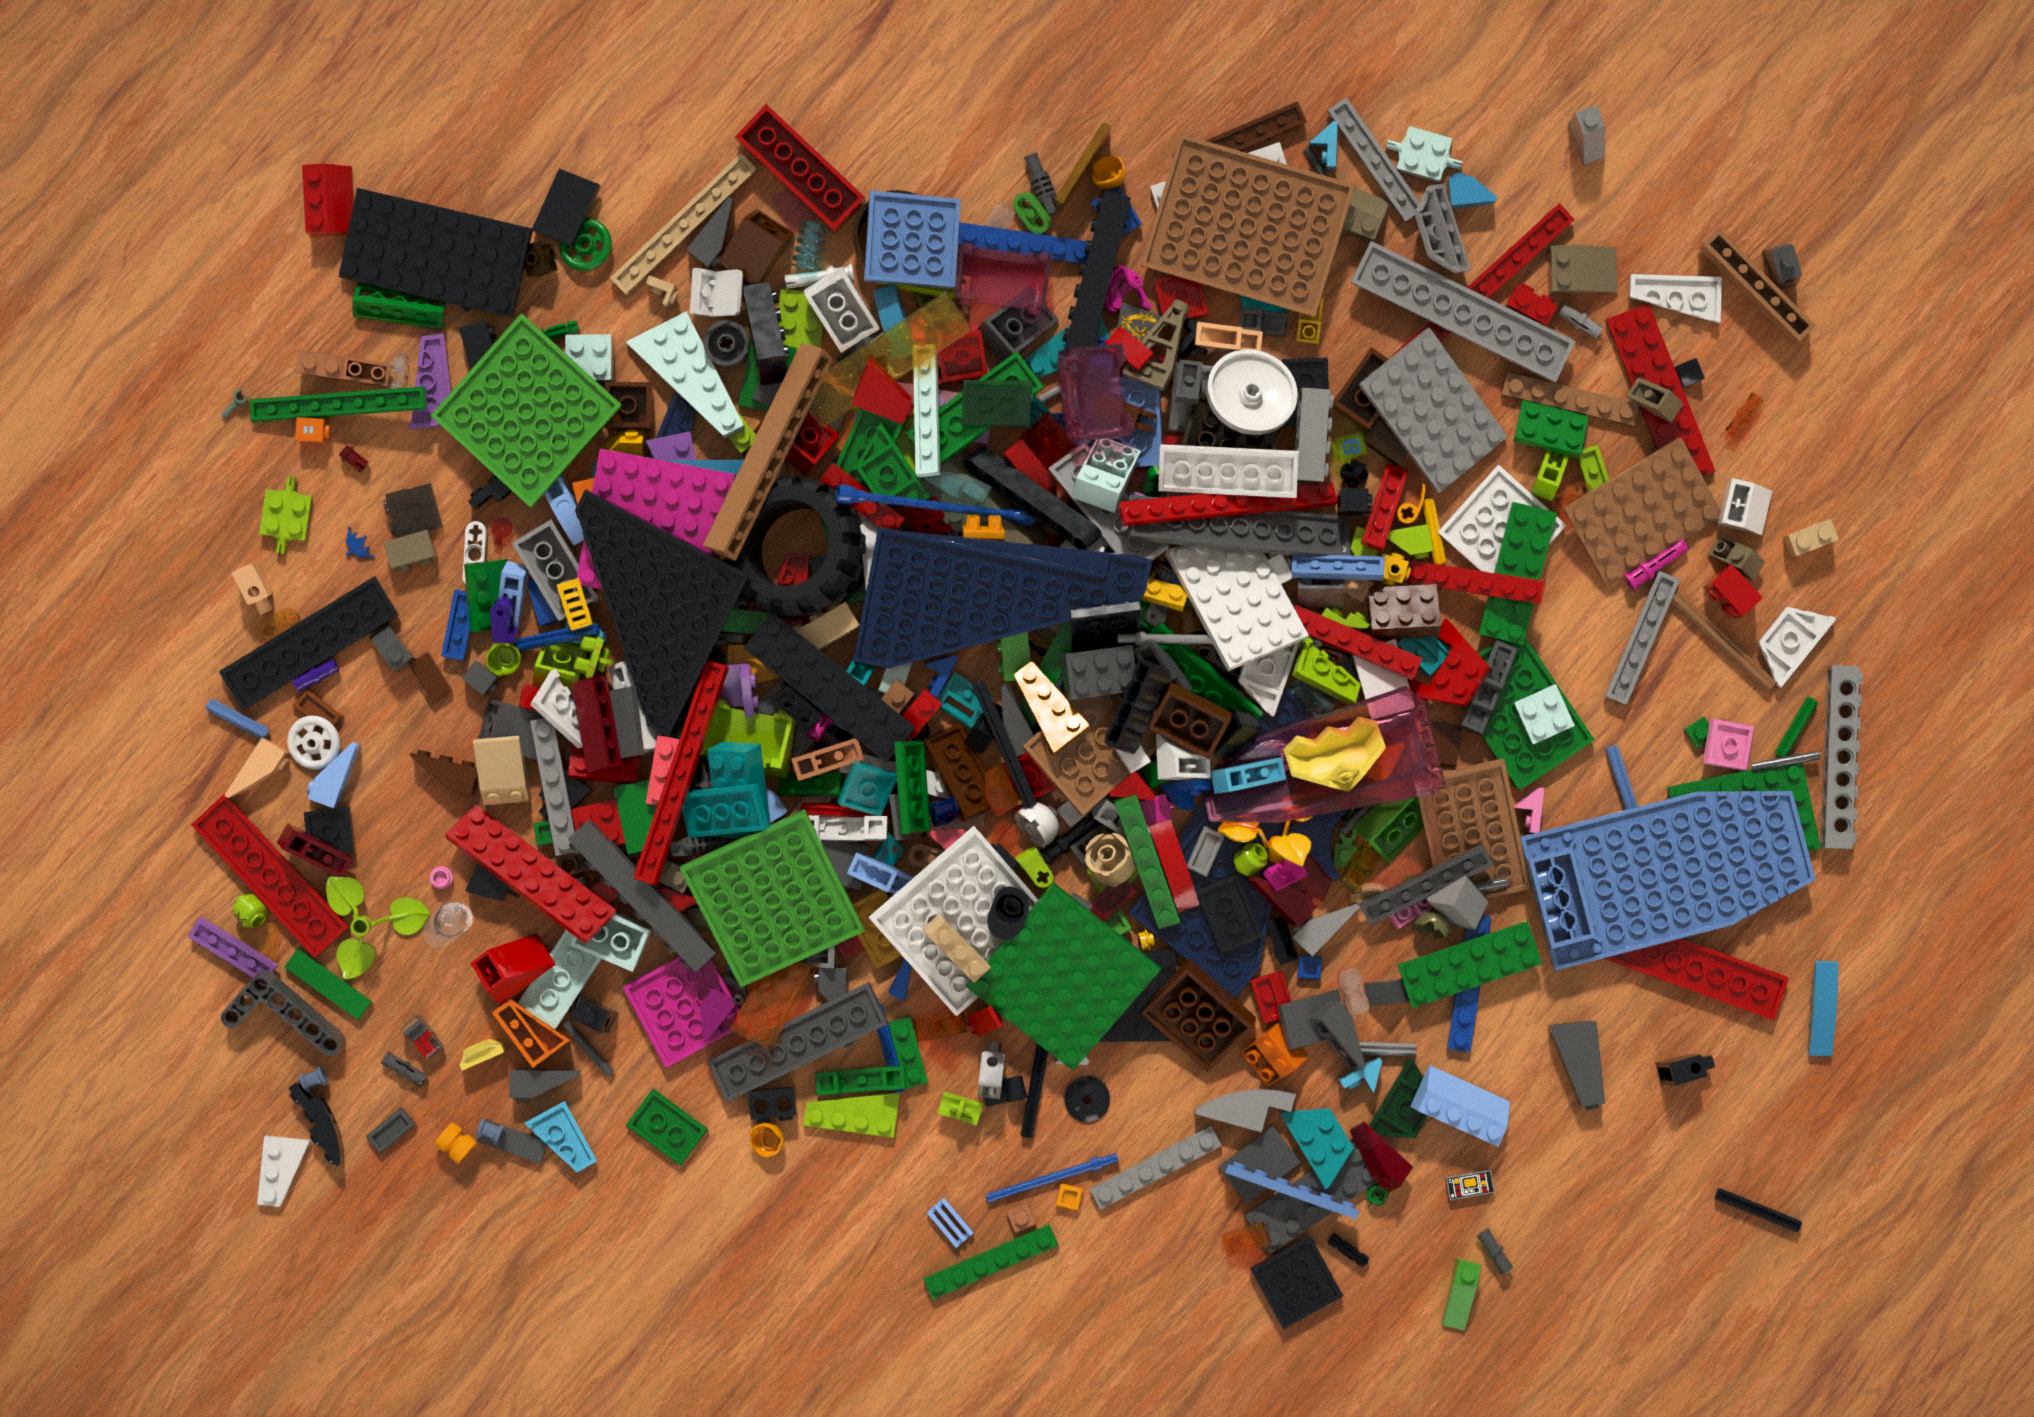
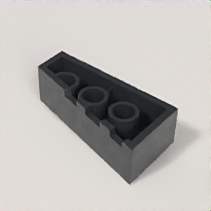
[743,282,790,386]

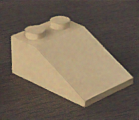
[473,736,530,805]

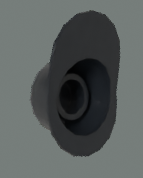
[987,886,1029,940]

